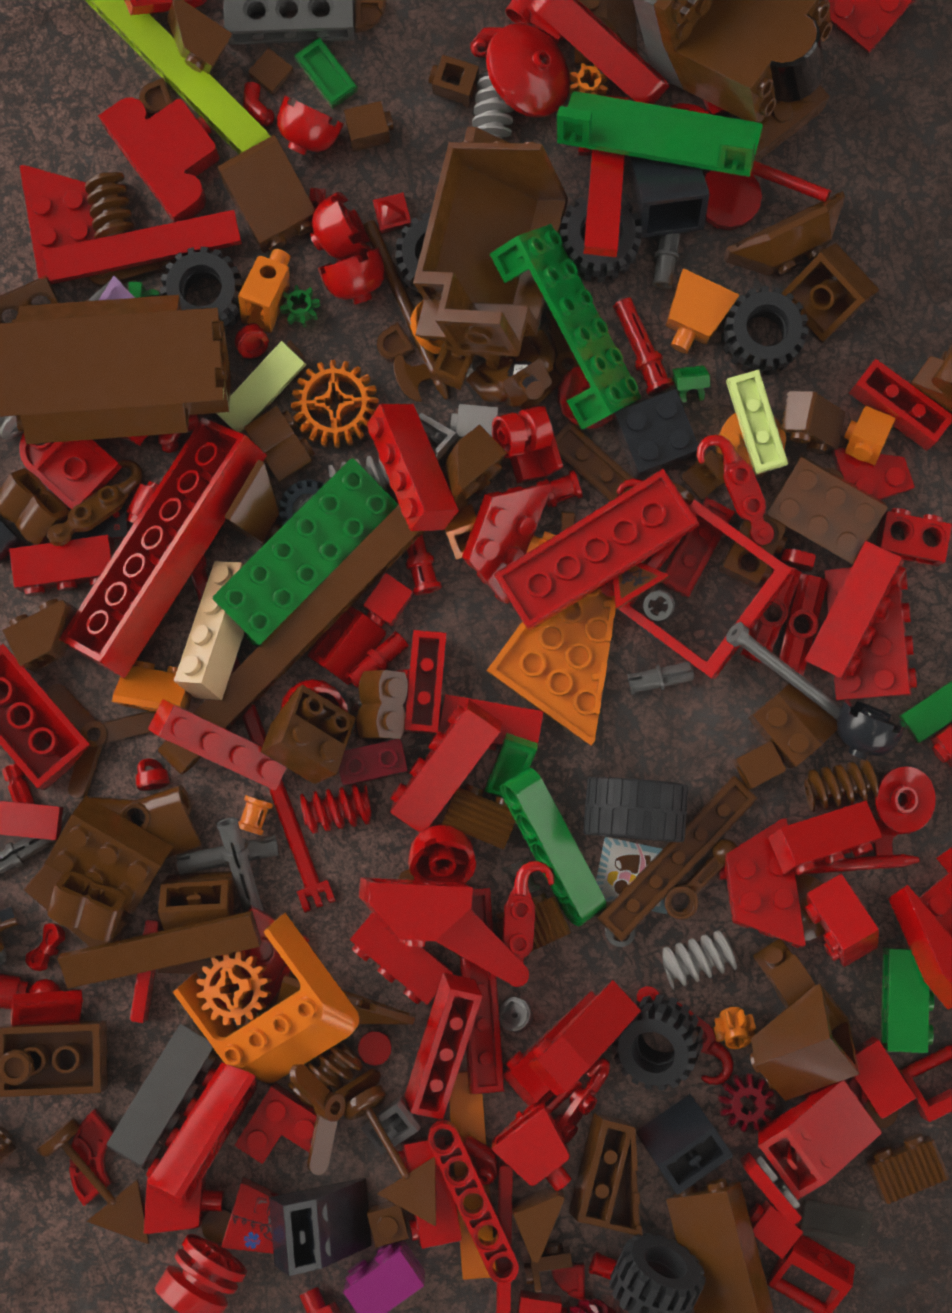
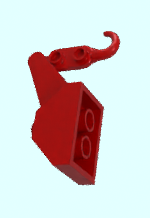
[359,861,554,987]

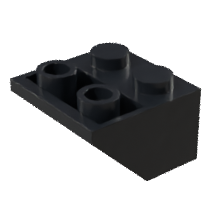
[636,1093,733,1195]

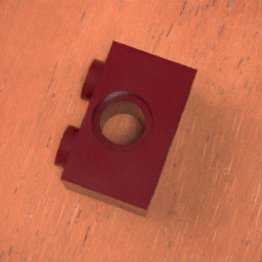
[339,739,409,787]

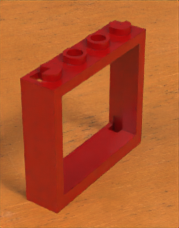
[619,499,795,679]

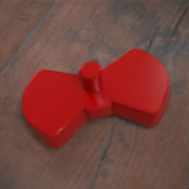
[26,923,65,971]

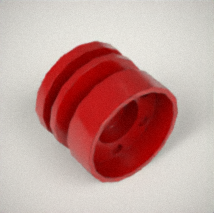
[155,1234,248,1313]

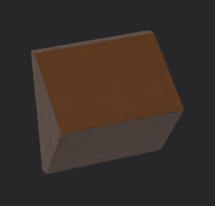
[512,1186,565,1264]

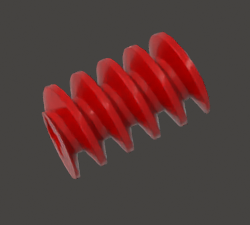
[300,783,372,834]

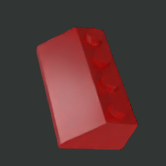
[0,644,90,791]
[146,1062,257,1208]

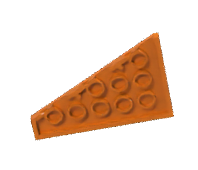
[486,588,616,746]

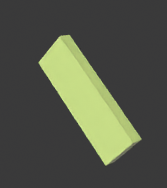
[217,341,307,434]
[726,370,788,475]

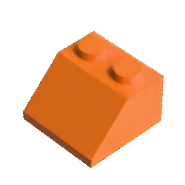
[112,661,192,712]

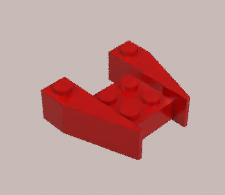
[888,847,952,1010]
[503,980,641,1106]

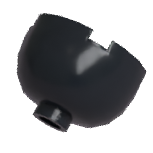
[837,699,907,759]

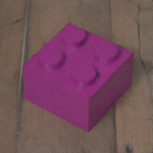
[343,1240,425,1313]

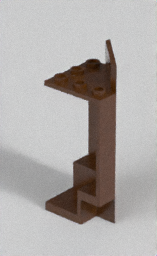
[413,127,568,370]
[0,295,232,444]

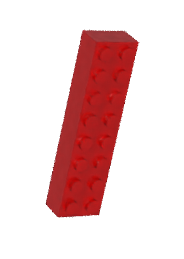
[59,417,267,679]

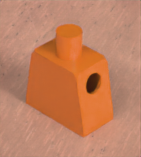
[238,249,291,333]
[666,268,739,354]

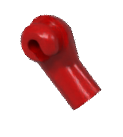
[243,82,275,127]
[158,414,199,453]
[464,1134,498,1185]

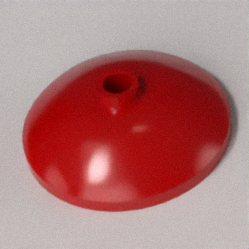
[486,23,570,118]

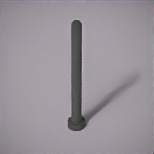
[726,622,841,719]

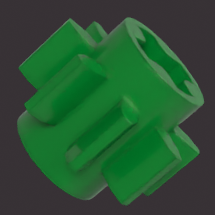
[280,285,321,328]

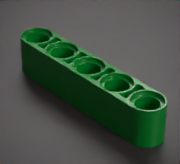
[500,767,607,927]

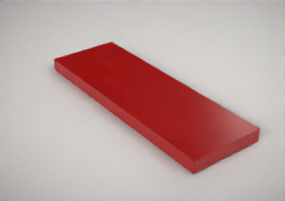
[493,469,700,631]

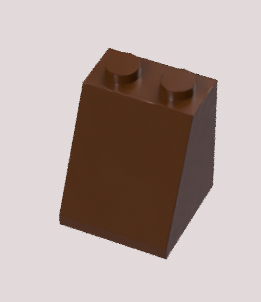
[217,135,315,253]
[750,984,859,1101]

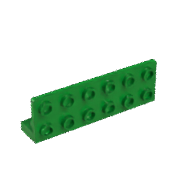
[557,91,763,177]
[490,224,641,430]
[212,458,398,646]

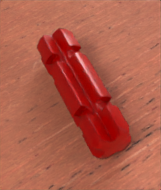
[2,763,35,804]

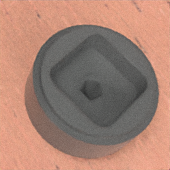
[499,997,533,1033]

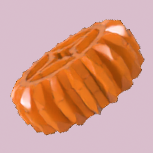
[291,360,379,448]

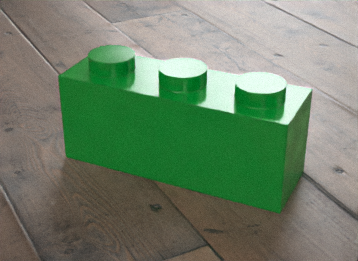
[881,947,934,1053]

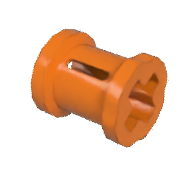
[238,795,273,836]

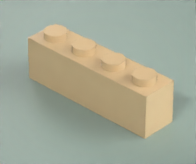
[174,561,244,700]

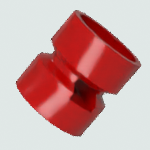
[491,406,553,458]

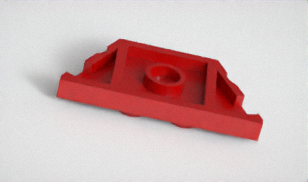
[19,165,96,279]
[462,481,552,604]
[724,818,806,948]

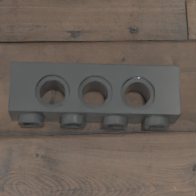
[224,0,355,45]

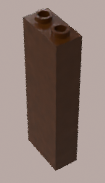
[666,1178,774,1313]

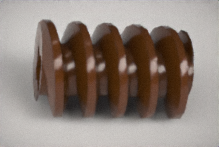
[85,172,134,239]
[804,759,878,812]
[288,1040,363,1109]

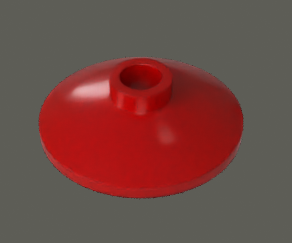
[875,766,936,833]

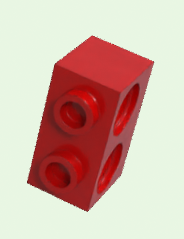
[875,508,952,567]

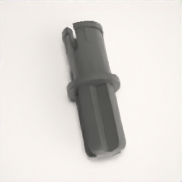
[652,233,680,289]
[627,662,694,695]

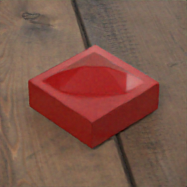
[372,192,411,234]

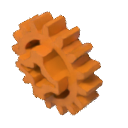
[197,951,272,1025]

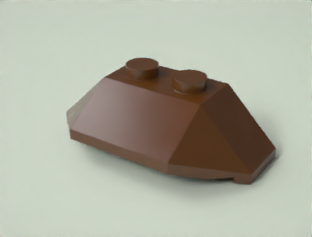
[723,191,845,276]

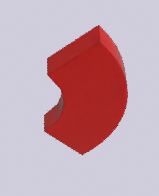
[69,1108,114,1206]

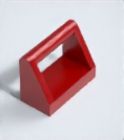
[899,1044,952,1122]
[767,1234,855,1313]

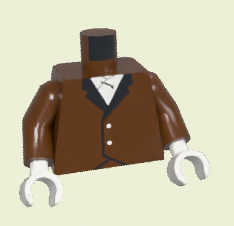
[466,322,556,407]

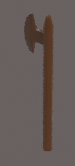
[363,220,450,402]

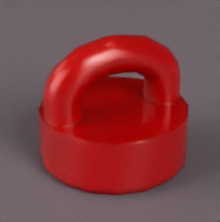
[234,323,269,359]
[135,758,170,791]

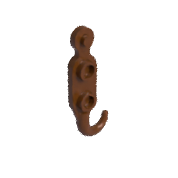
[47,460,143,546]

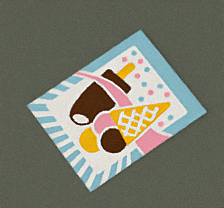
[596,837,667,914]

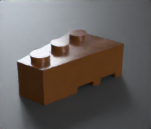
[569,1113,642,1236]

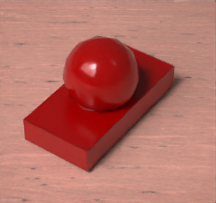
[11,979,83,1026]

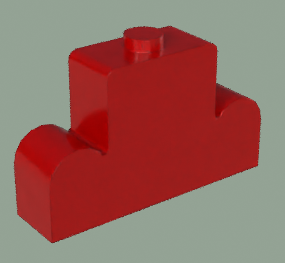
[98,97,220,222]

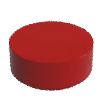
[358,1030,392,1066]

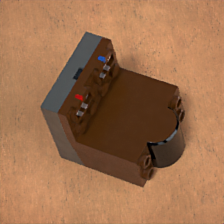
[633,0,832,123]

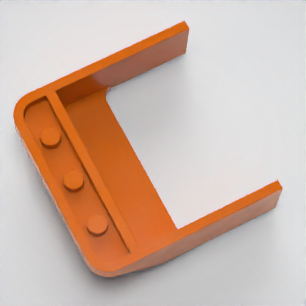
[173,913,359,1083]

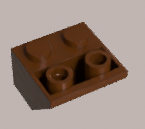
[441,424,507,513]
[2,598,77,672]
[261,685,356,784]
[158,871,235,930]

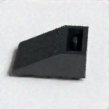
[269,1178,372,1276]

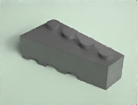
[106,1024,217,1169]

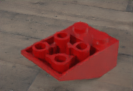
[758,1080,882,1200]

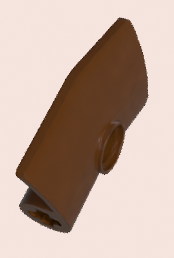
[91,785,203,857]

